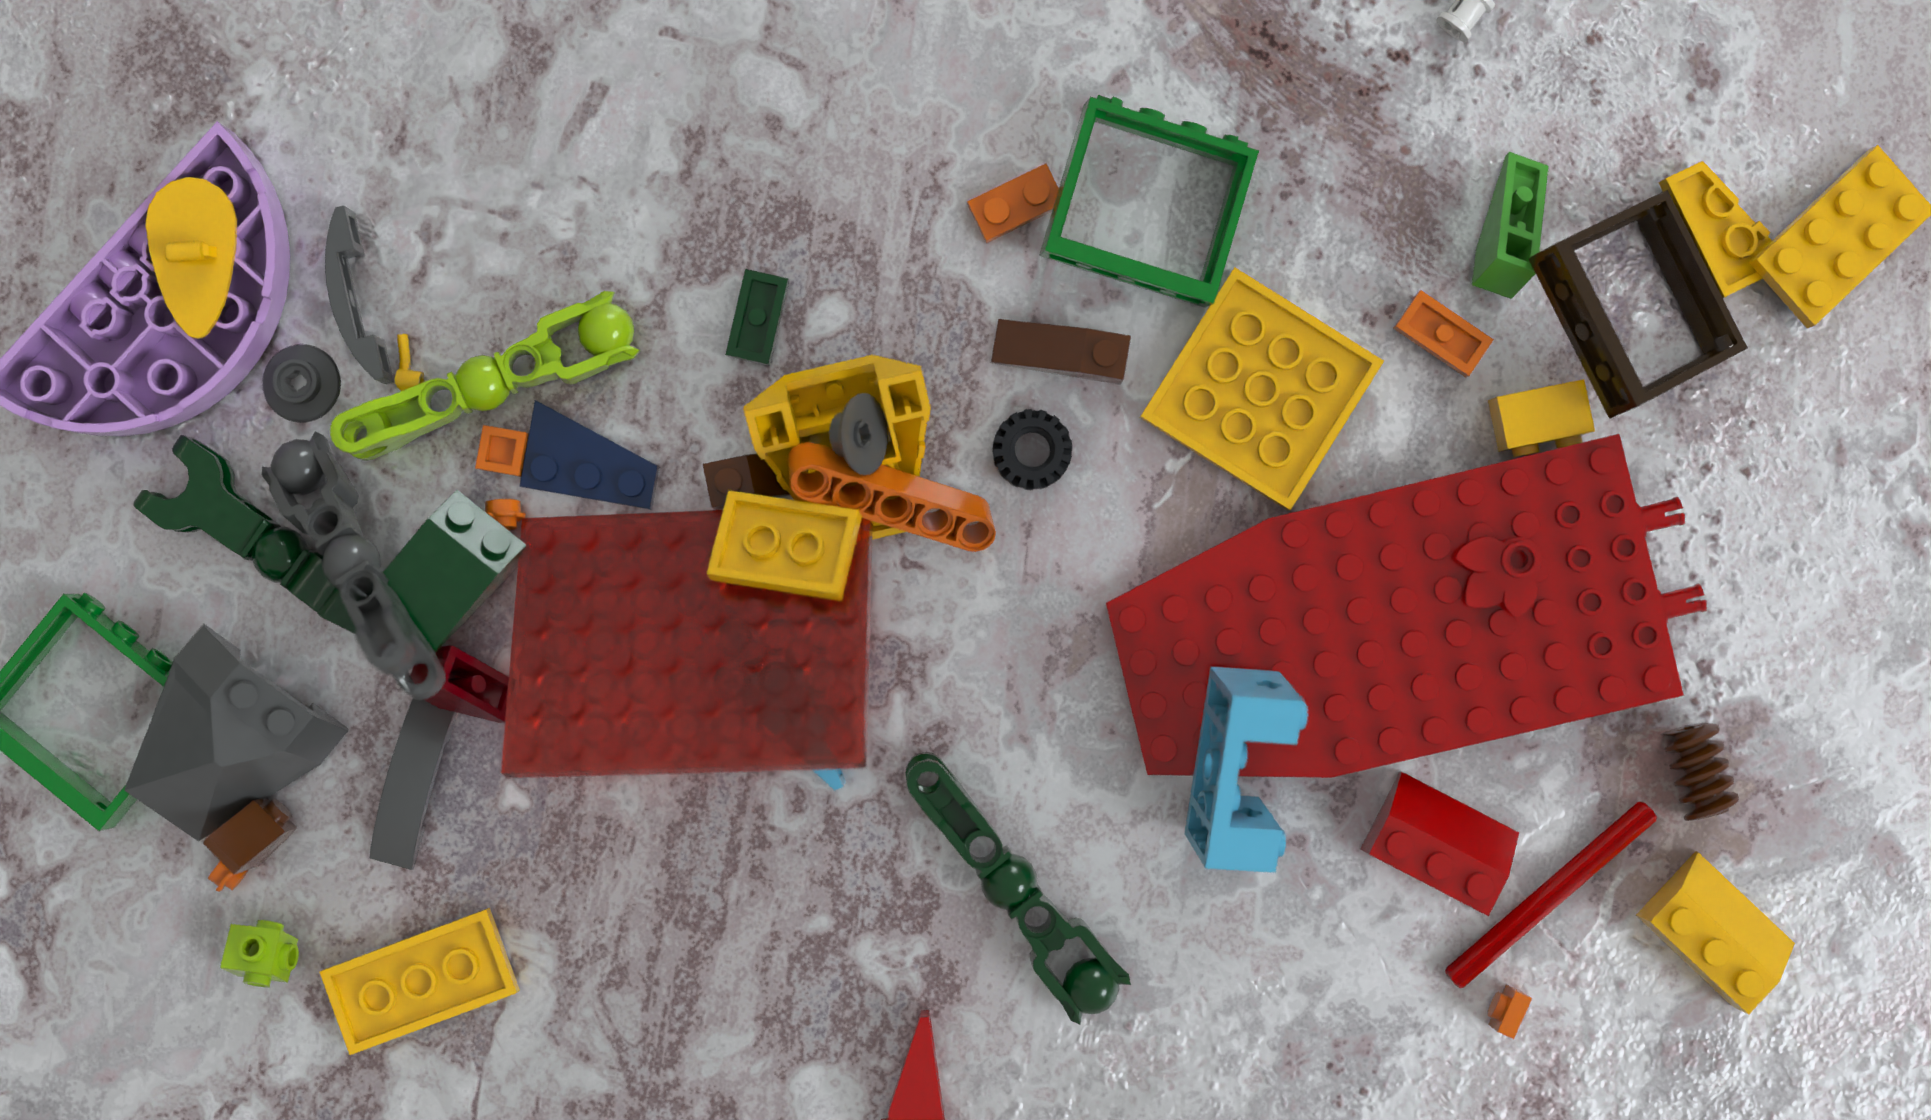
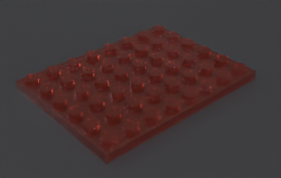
[501,510,873,778]

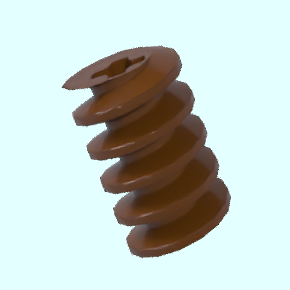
[1661,723,1739,821]

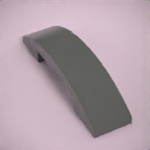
[325,205,394,384]
[369,698,457,870]

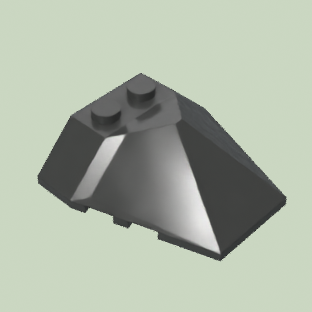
[124,623,349,842]

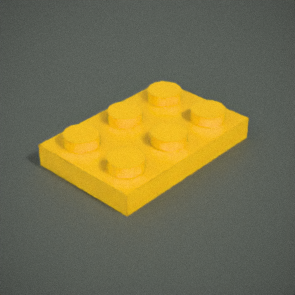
[707,490,862,601]

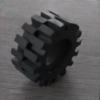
[992,409,1073,490]

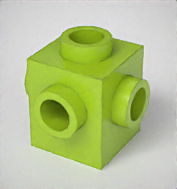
[220,920,299,988]

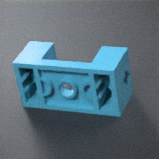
[1184,666,1308,873]

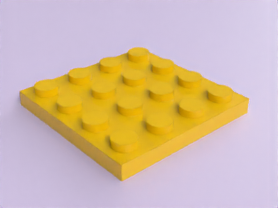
[1139,267,1384,511]

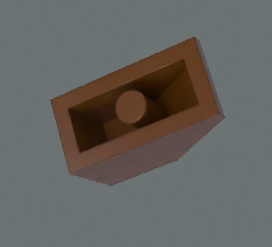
[703,454,790,510]
[202,798,297,875]

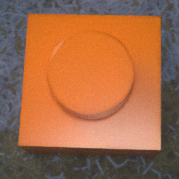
[475,425,529,477]
[1488,984,1532,1039]

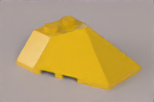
[743,355,931,544]

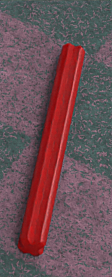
[1445,801,1657,988]

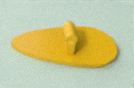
[145,177,237,339]

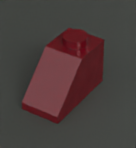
[410,645,518,723]

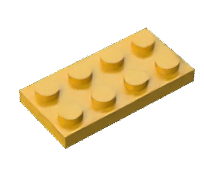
[1749,145,1931,328]
[319,907,520,1055]

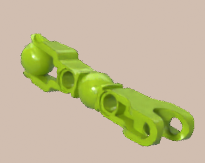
[330,291,640,461]

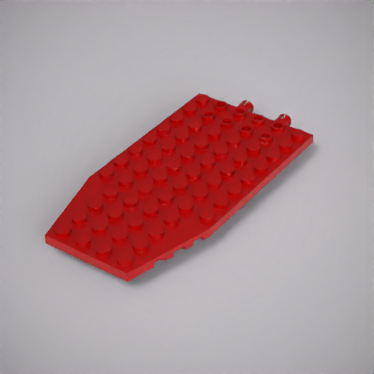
[1106,434,1707,778]

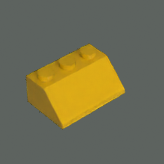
[1636,851,1795,1015]

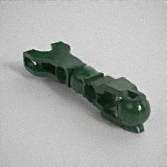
[133,435,356,634]
[905,752,1131,1025]

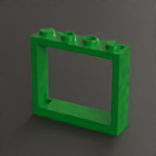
[1039,95,1259,308]
[0,593,173,831]

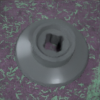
[262,344,341,423]
[829,393,888,475]

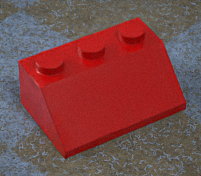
[1360,771,1519,916]

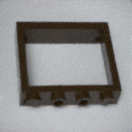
[1528,190,1748,419]

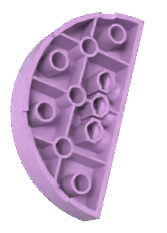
[0,121,290,436]

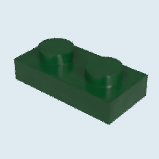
[725,269,789,366]

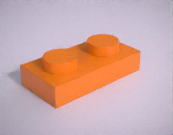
[967,163,1059,243]
[1393,290,1494,378]

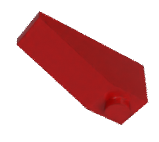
[881,1009,945,1120]

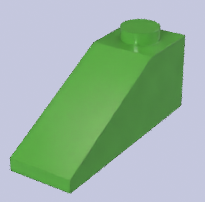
[1472,152,1549,299]

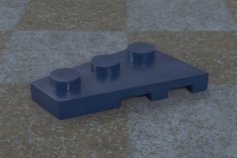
[520,400,660,510]

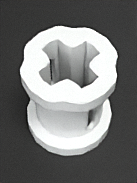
[1436,0,1495,42]

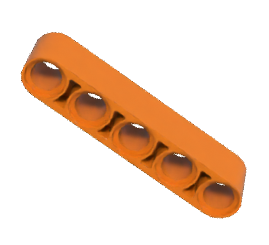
[787,442,996,552]

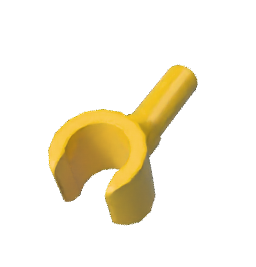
[395,334,425,391]

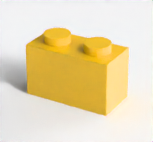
[1488,379,1595,458]

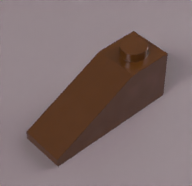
[991,319,1131,385]

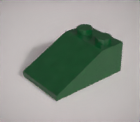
[369,490,526,653]

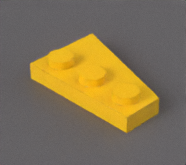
[1658,161,1772,298]

